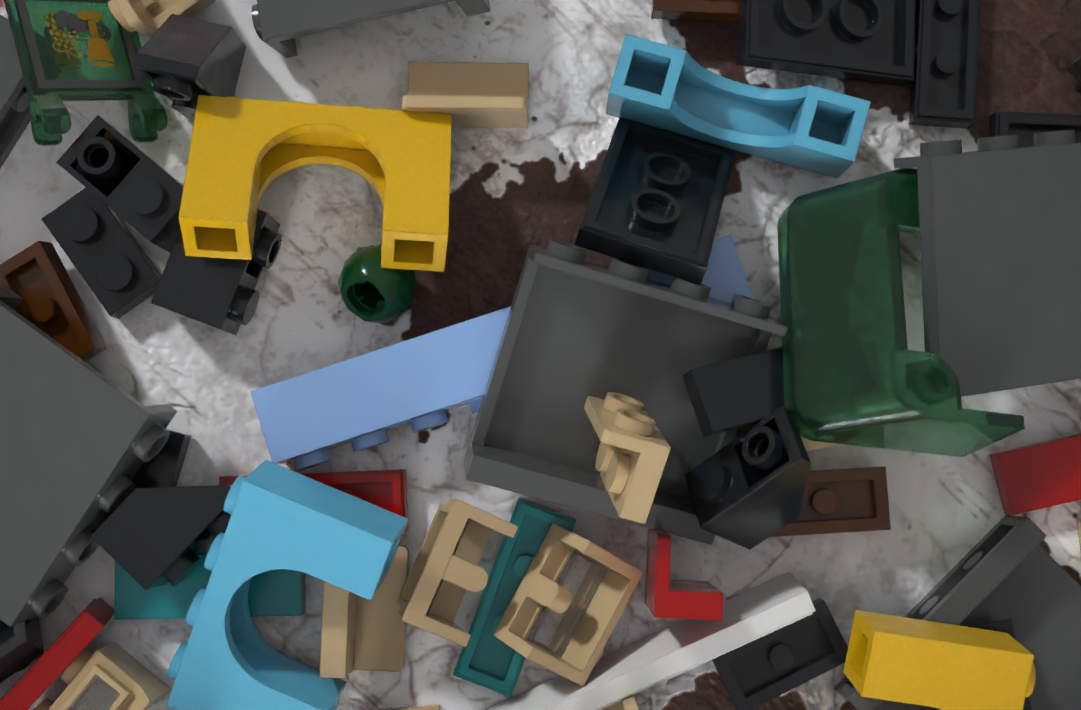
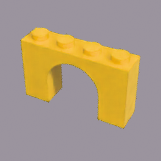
[179,95,452,272]
[843,610,1036,710]

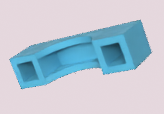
[605,34,871,179]

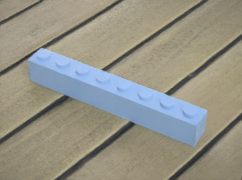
[250,234,753,472]

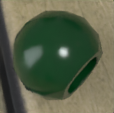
[338,245,417,323]

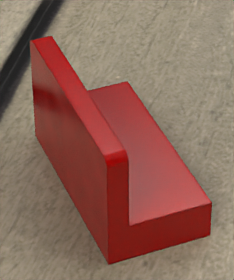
[645,529,723,621]

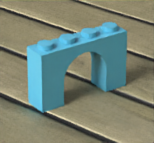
[166,460,409,710]

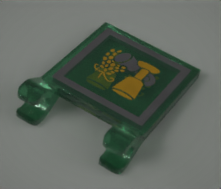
[4,0,168,146]

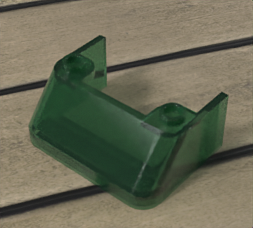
[777,168,1025,457]

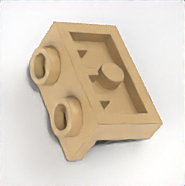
[584,392,671,524]

